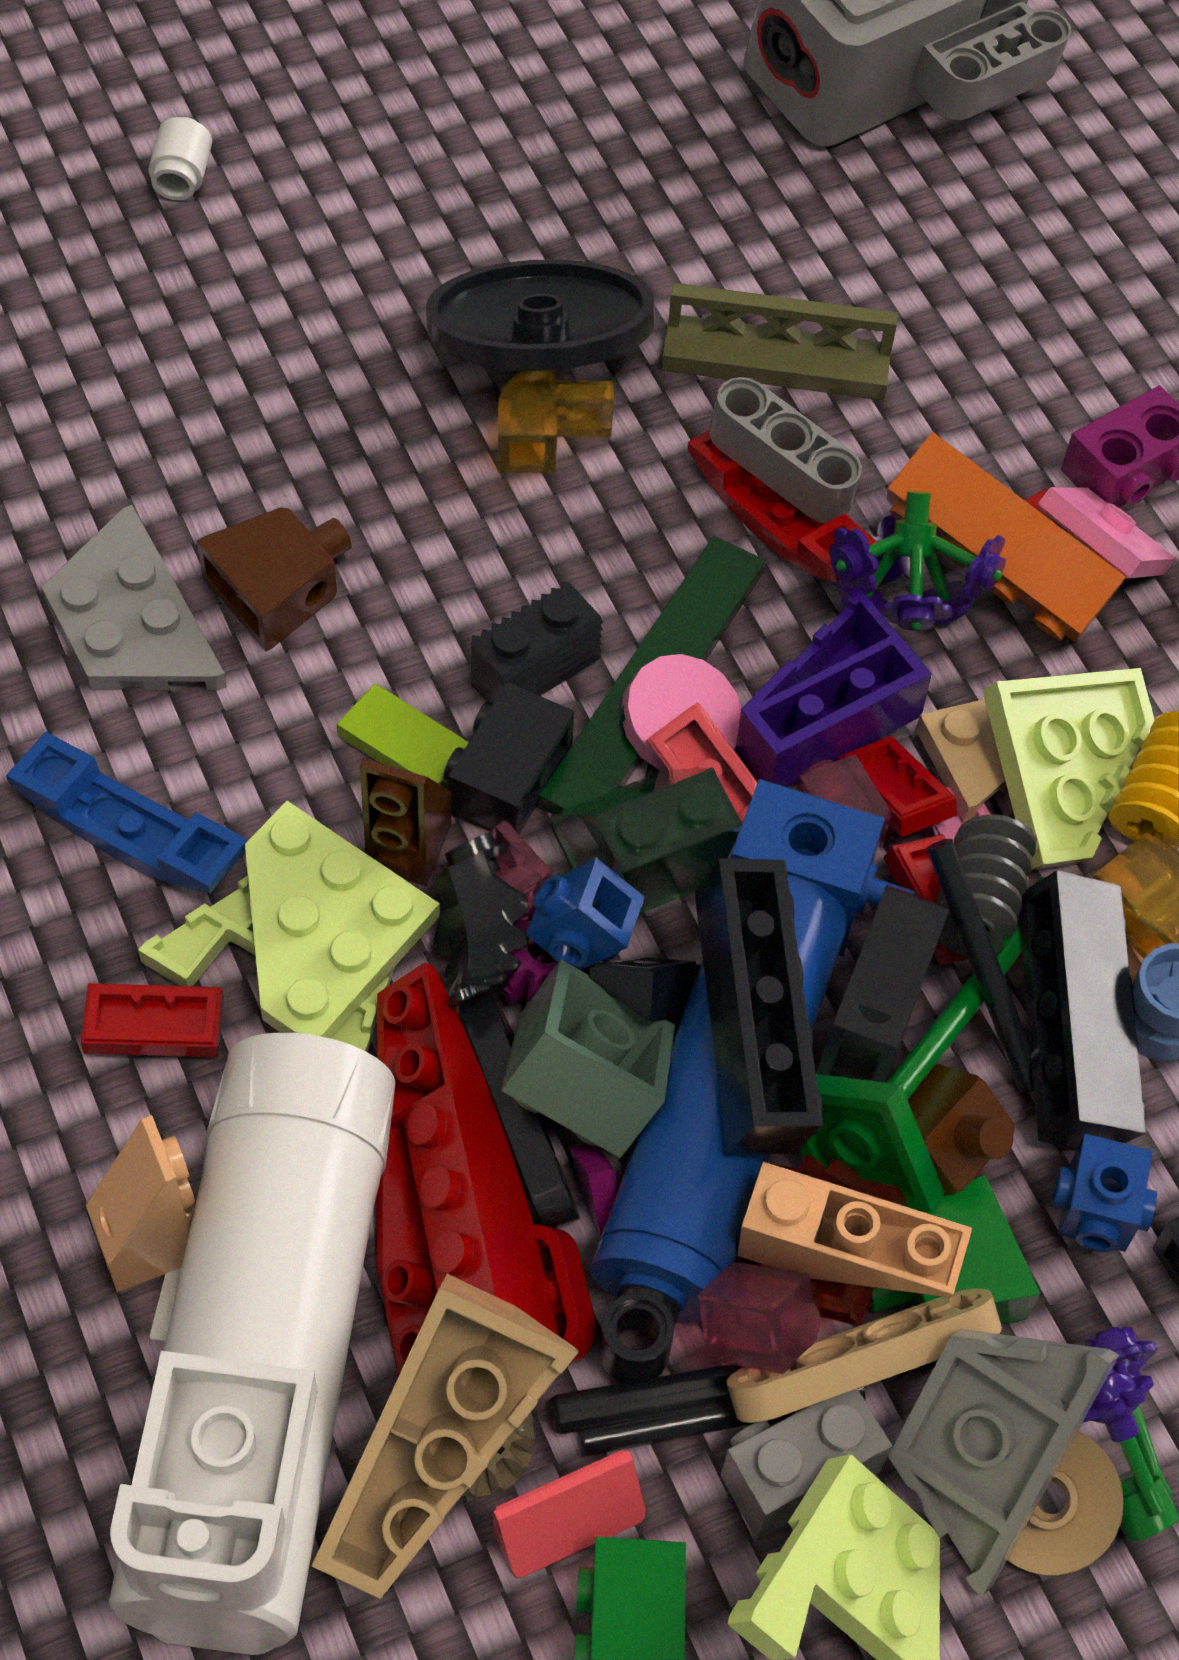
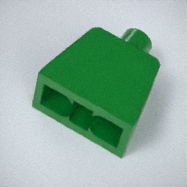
[858,1175,1041,1324]

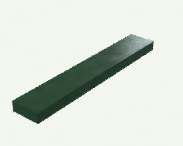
[538,536,766,834]

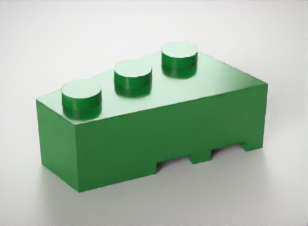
[574,1537,686,1660]

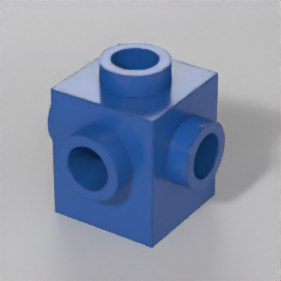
[526,857,645,970]
[1051,1133,1157,1252]

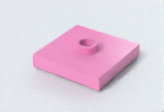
[1038,487,1177,578]

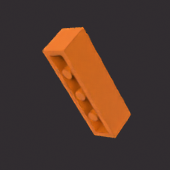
[887,431,1126,643]

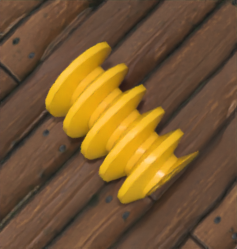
[1107,711,1179,849]

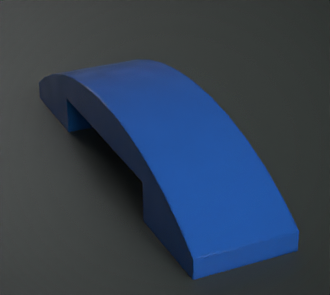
[6,732,248,893]

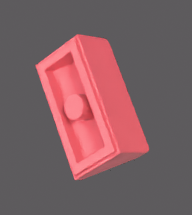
[647,702,758,841]
[493,1449,645,1578]

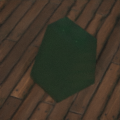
[549,768,743,914]

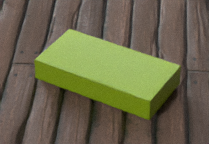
[337,683,469,788]

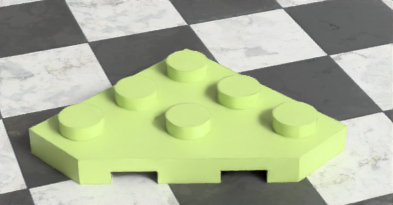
[982,668,1154,870]
[245,801,440,1039]

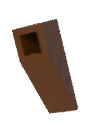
[360,758,452,887]

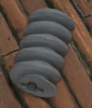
[937,814,1037,957]

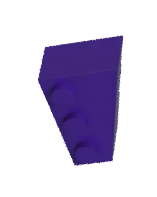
[735,588,932,787]

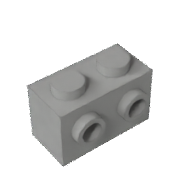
[720,1389,892,1540]

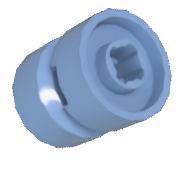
[1131,943,1179,1061]

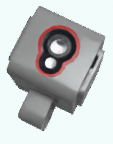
[743,0,1071,146]

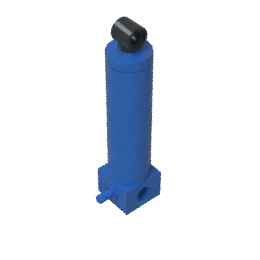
[589,779,917,1383]

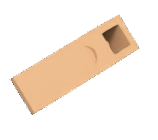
[86,1115,196,1293]
[737,1162,972,1298]

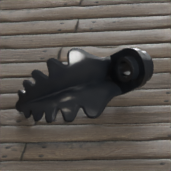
[431,832,529,1008]

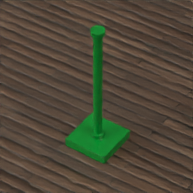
[800,877,1045,1211]

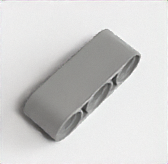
[709,377,862,523]

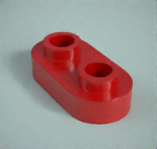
[531,1225,596,1365]

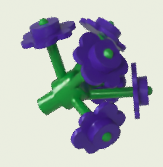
[829,491,1006,631]

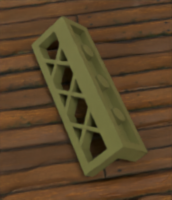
[661,283,898,401]

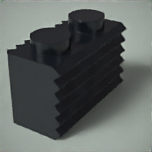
[471,582,603,702]

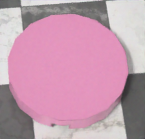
[621,654,741,774]

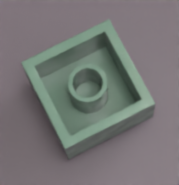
[501,959,675,1158]

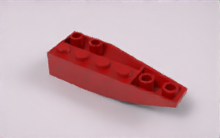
[377,962,559,1377]

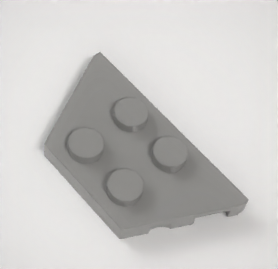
[41,505,227,690]
[888,1329,1119,1596]

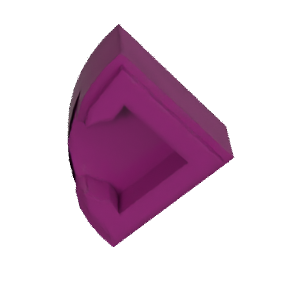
[570,1144,618,1237]

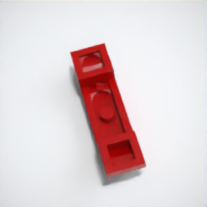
[688,430,883,582]

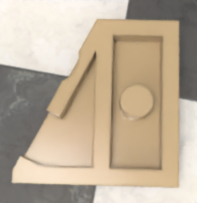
[915,699,1007,822]

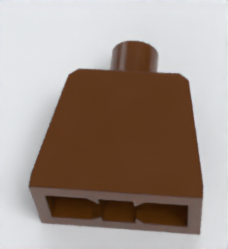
[197,507,352,652]
[908,1064,1014,1196]

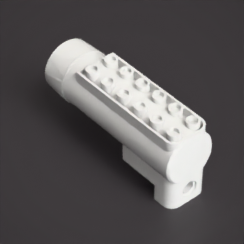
[109,1033,396,1655]

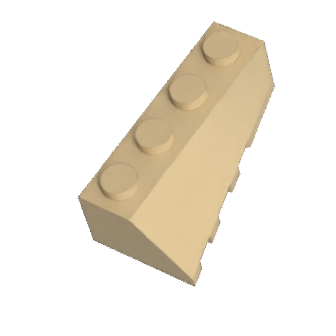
[311,1274,579,1599]

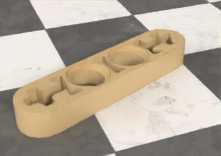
[727,1288,1002,1423]

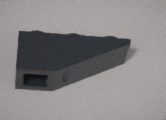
[816,885,950,1083]

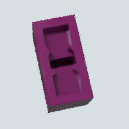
[1061,385,1179,508]

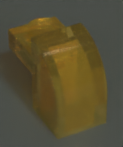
[497,370,614,473]

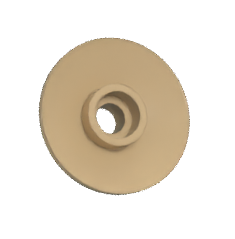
[1007,1431,1124,1575]

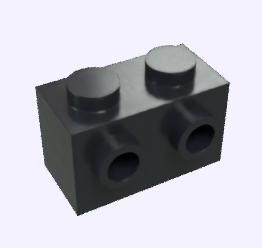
[443,682,574,839]

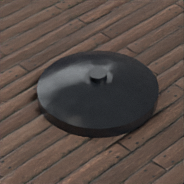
[426,259,655,371]

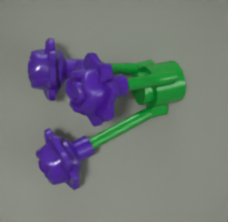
[1083,1327,1179,1543]

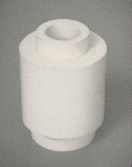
[149,117,212,201]

